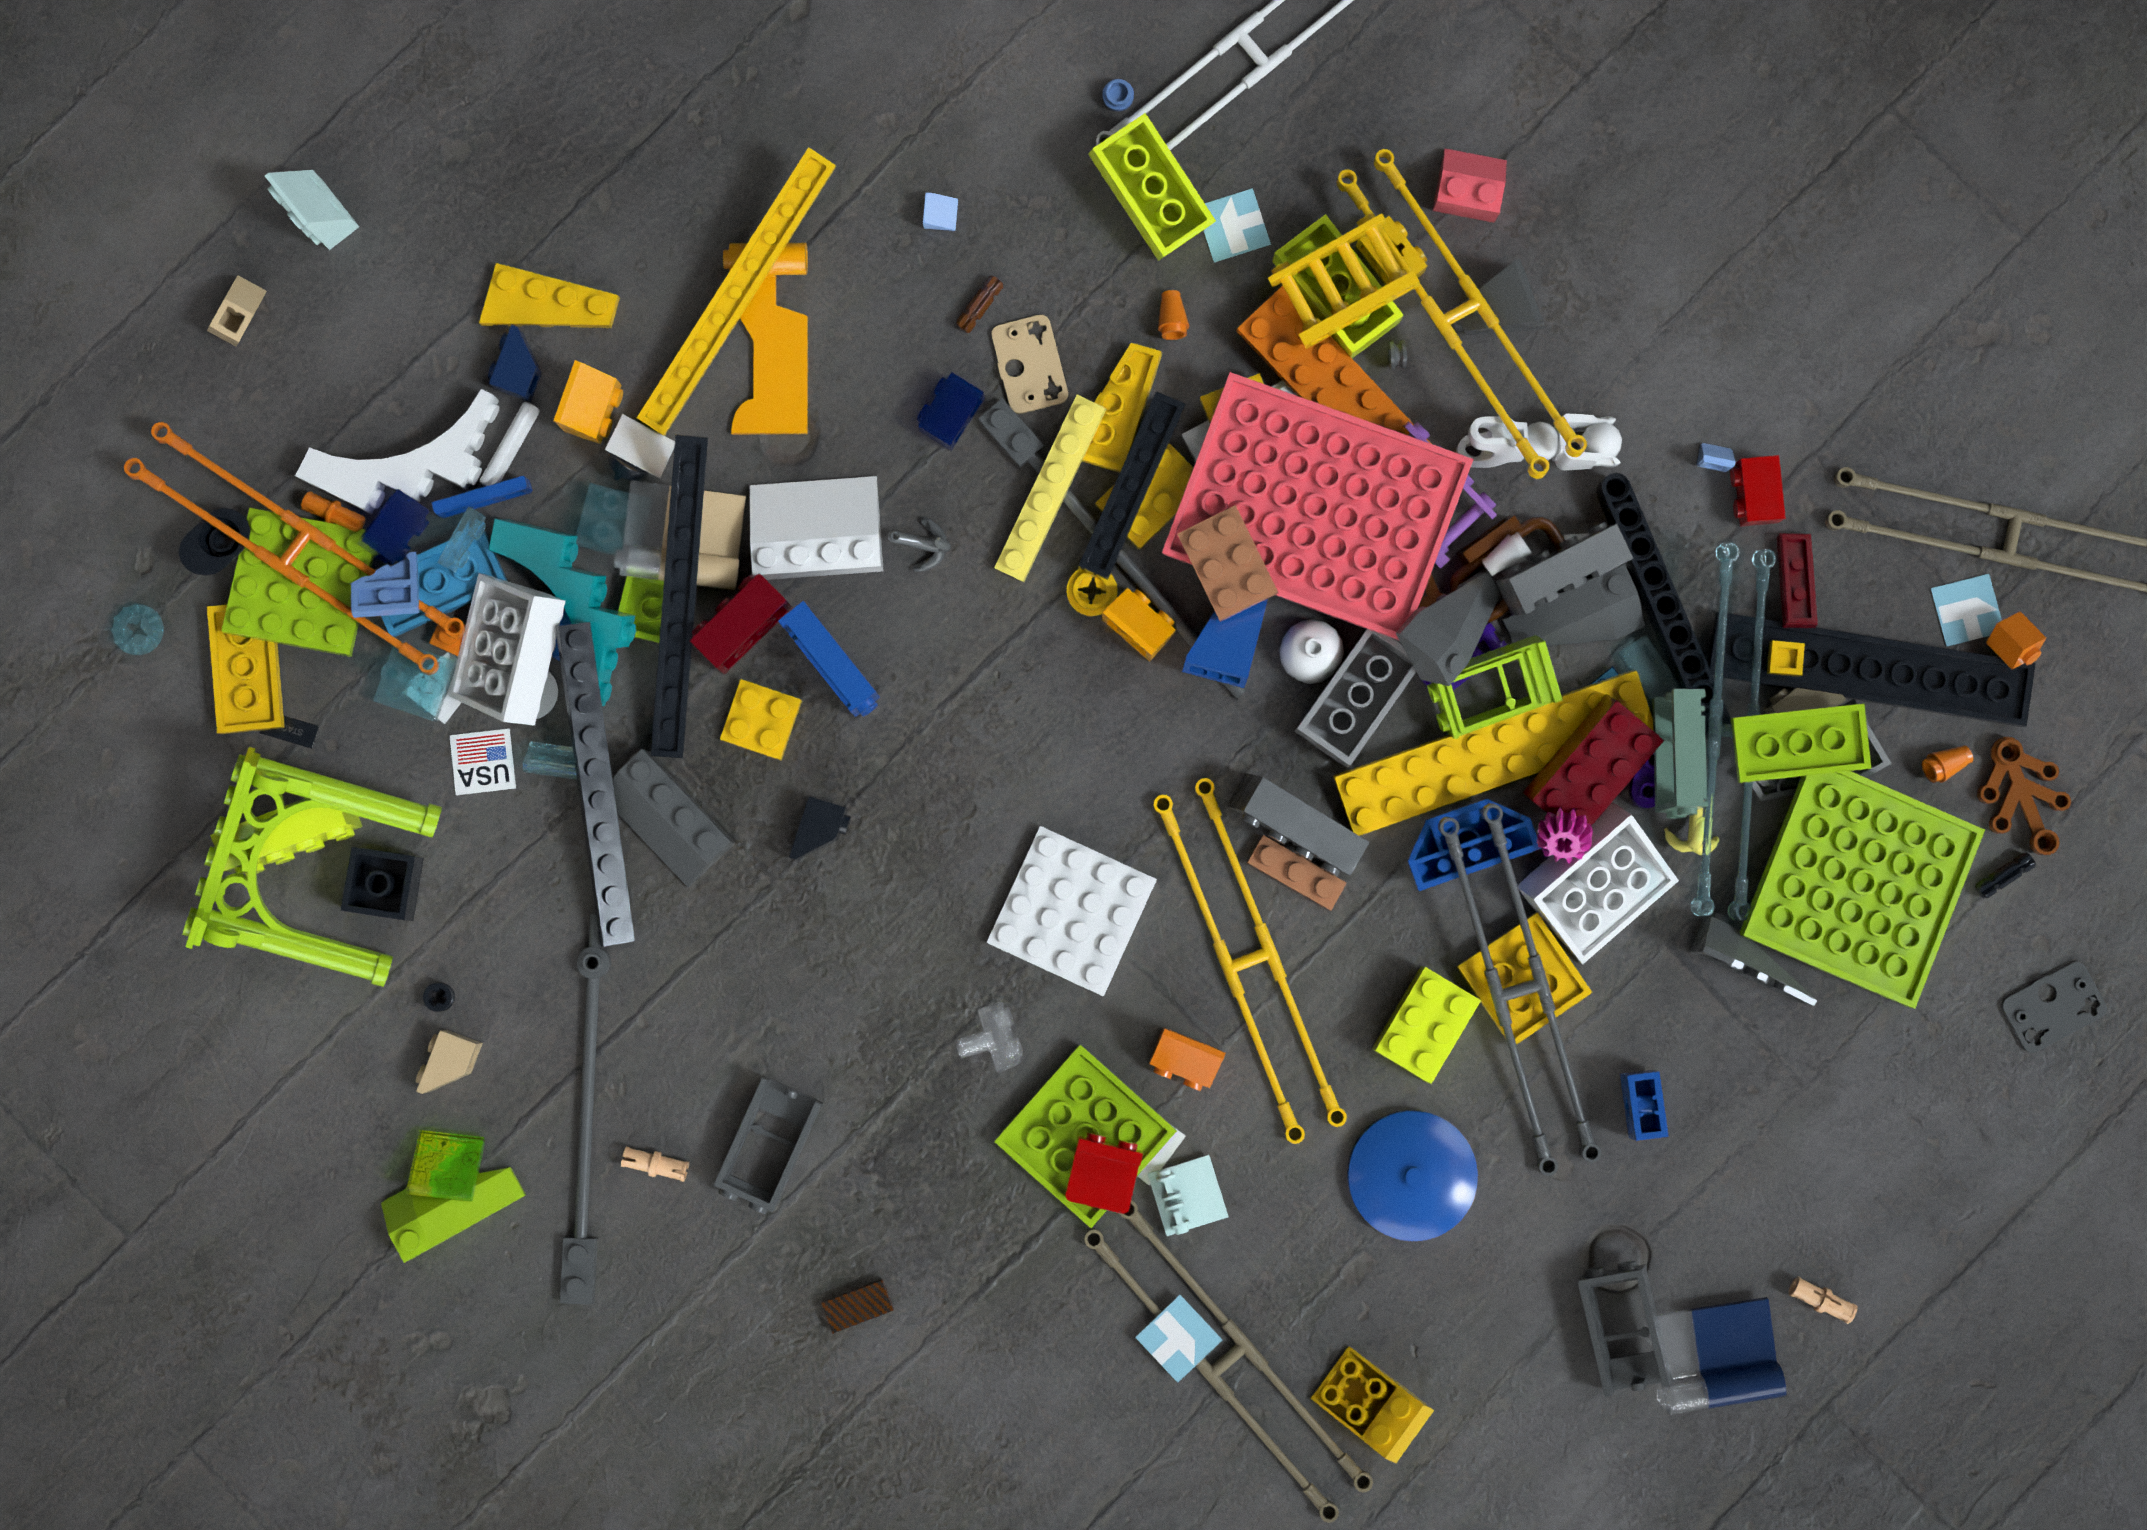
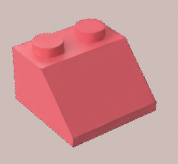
[1432,149,1507,223]

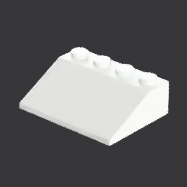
[750,476,883,580]
[448,573,565,725]
[1517,803,1679,965]

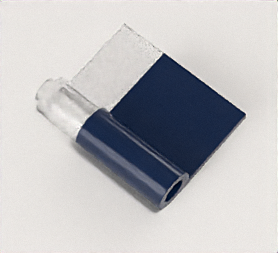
[1657,1297,1787,1415]

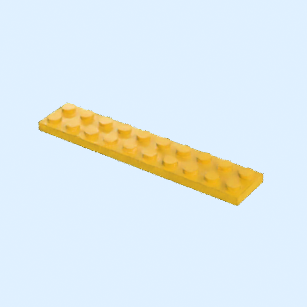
[1333,669,1653,836]

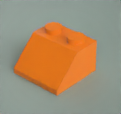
[1149,1027,1226,1091]

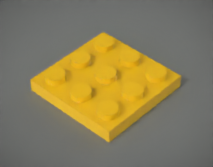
[1456,912,1593,1045]

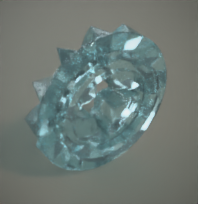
[110,604,164,655]

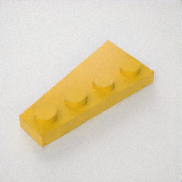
[479,263,620,328]
[1082,343,1162,473]

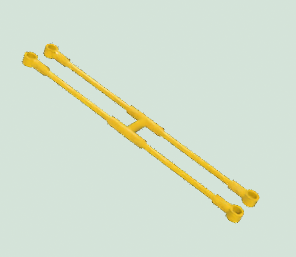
[1336,149,1587,479]
[1153,778,1347,1144]

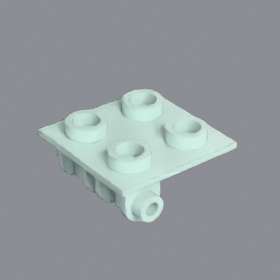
[1148,1155,1228,1236]

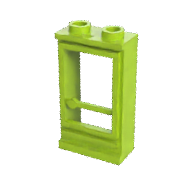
[1427,635,1563,739]

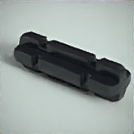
[1975,853,2036,899]

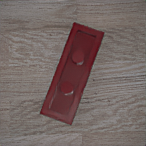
[1776,533,1818,628]

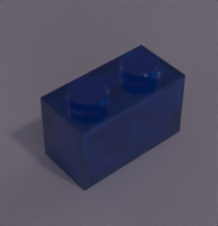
[916,372,985,451]
[357,489,430,565]

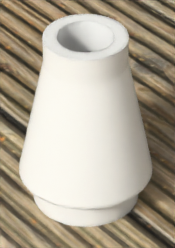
[1482,532,1532,576]

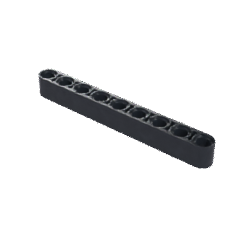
[1596,473,1731,740]

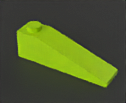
[381,1167,526,1263]

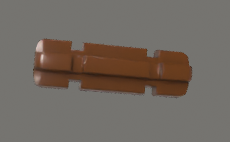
[956,275,1003,333]

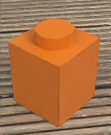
[1986,611,2046,669]

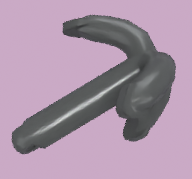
[888,517,951,572]

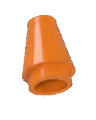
[1158,290,1190,340]
[1922,745,1973,783]

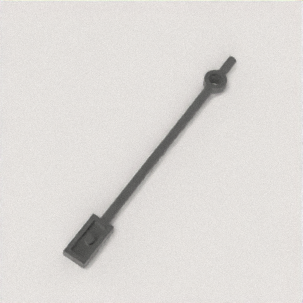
[978,398,1246,699]
[560,914,611,1304]

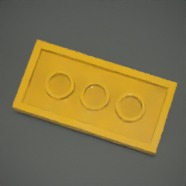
[207,605,285,734]

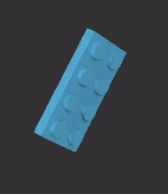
[381,526,508,637]

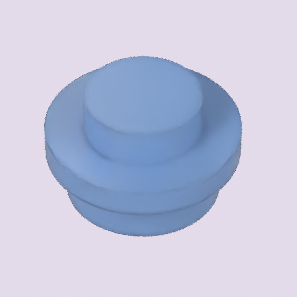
[1102,79,1134,111]

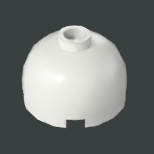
[1279,619,1344,684]

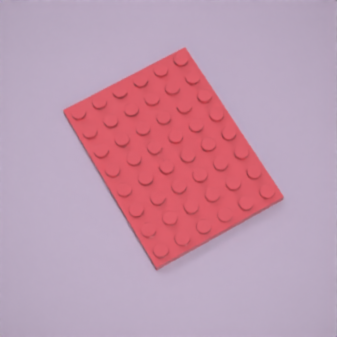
[1162,372,1474,641]

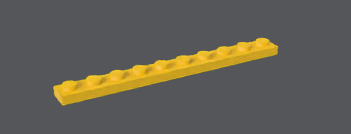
[637,147,836,436]

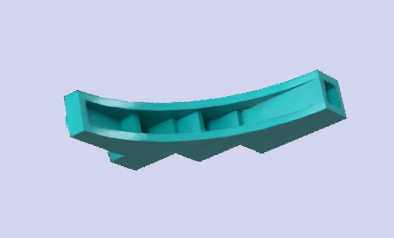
[489,519,636,706]

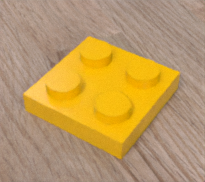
[720,679,802,760]

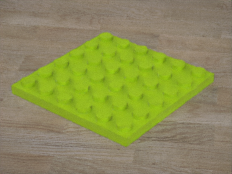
[1740,771,1985,1009]

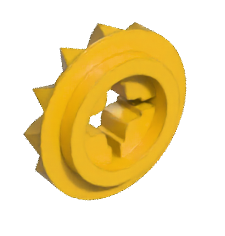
[1067,568,1118,617]

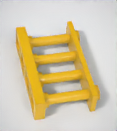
[1268,213,1420,349]

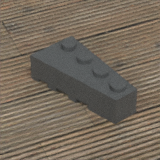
[1495,522,1633,616]
[1227,773,1370,877]

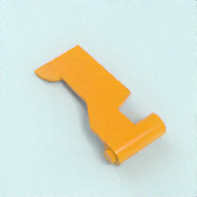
[723,243,808,435]

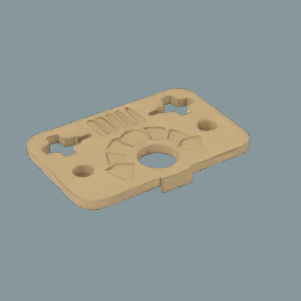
[992,315,1068,414]

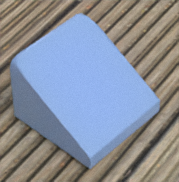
[923,192,958,231]
[1696,443,1736,472]

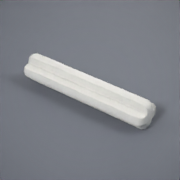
[480,402,540,486]

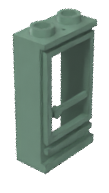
[1652,689,1708,819]

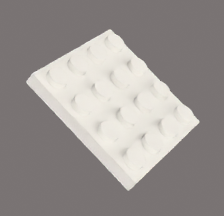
[987,826,1157,996]

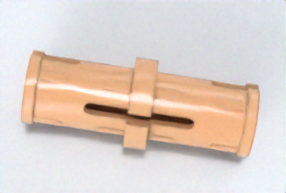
[621,1146,689,1182]
[1789,1276,1857,1324]

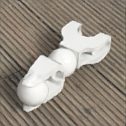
[1456,413,1622,471]

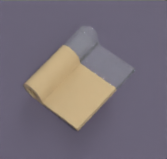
[614,480,746,590]

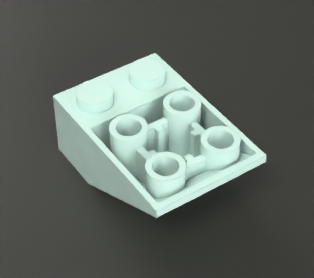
[265,170,359,250]

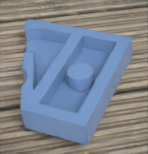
[351,552,419,618]

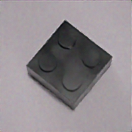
[340,847,424,921]

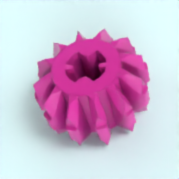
[1537,808,1593,864]

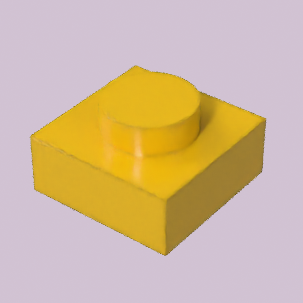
[1767,640,1805,677]

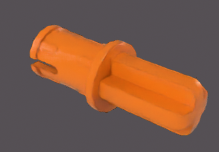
[301,491,366,532]

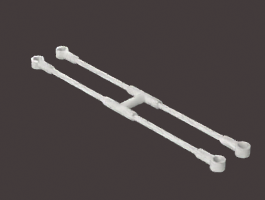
[1096,0,1354,150]

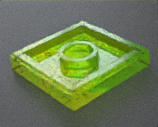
[406,1130,485,1202]

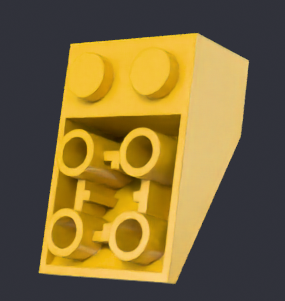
[1311,1346,1434,1463]

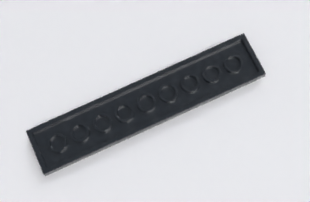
[1708,612,2036,727]

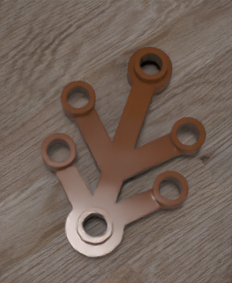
[1977,737,2071,855]

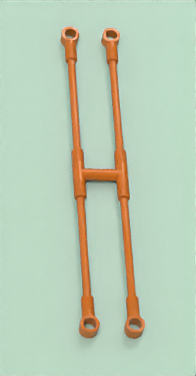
[124,422,465,675]

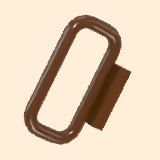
[1450,515,1565,624]

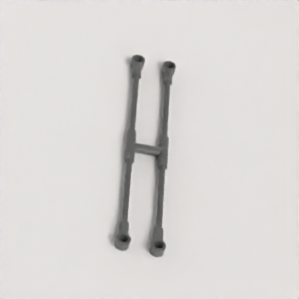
[1438,803,1601,1176]

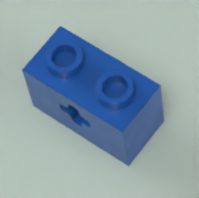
[1620,1070,1669,1141]

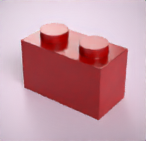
[1730,455,1786,527]

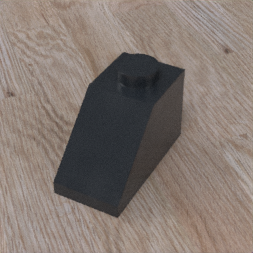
[789,796,851,860]

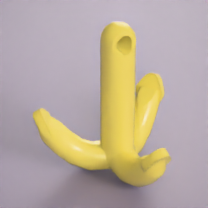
[1664,808,1719,855]

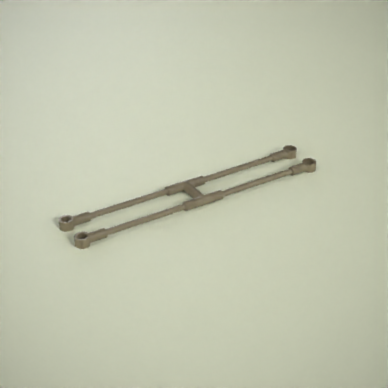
[1825,467,2147,593]
[1084,1199,1373,1523]

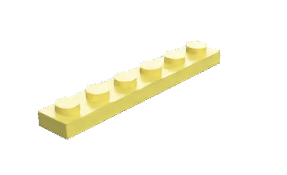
[994,395,1107,582]

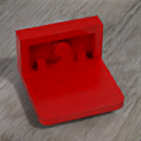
[1066,1132,1143,1214]

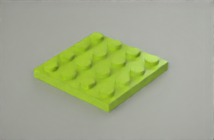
[221,508,378,657]
[994,1044,1177,1228]

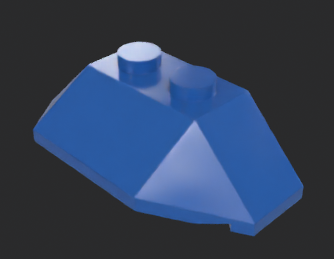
[1408,799,1541,892]

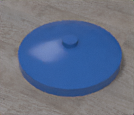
[1347,1110,1478,1241]

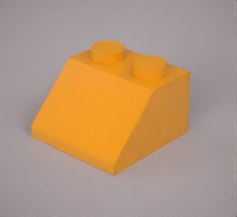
[553,360,623,444]
[1102,588,1176,662]

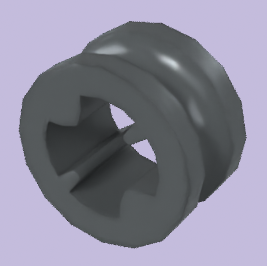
[1387,340,1407,370]

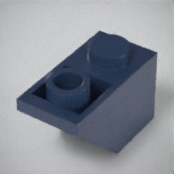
[488,324,542,403]

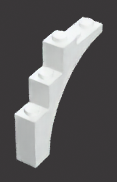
[295,389,499,514]

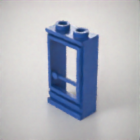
[778,601,880,717]

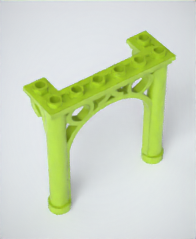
[182,747,442,987]

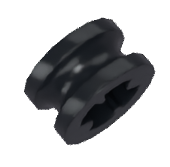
[423,983,455,1012]

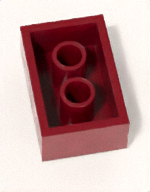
[690,573,793,675]

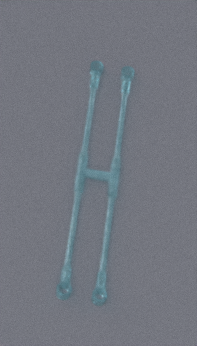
[1691,542,1776,921]

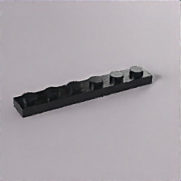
[1078,391,1186,580]

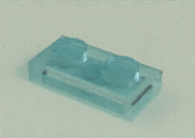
[437,506,486,573]
[523,742,577,780]

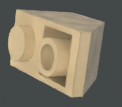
[207,275,267,347]
[416,1030,483,1094]

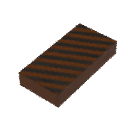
[821,1279,894,1334]

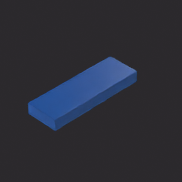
[431,476,533,519]

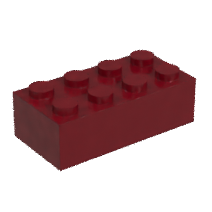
[1523,694,1665,826]

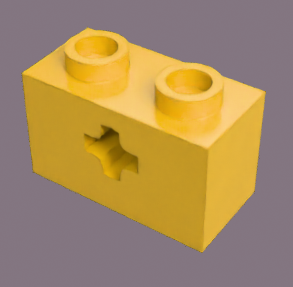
[1356,216,1428,285]

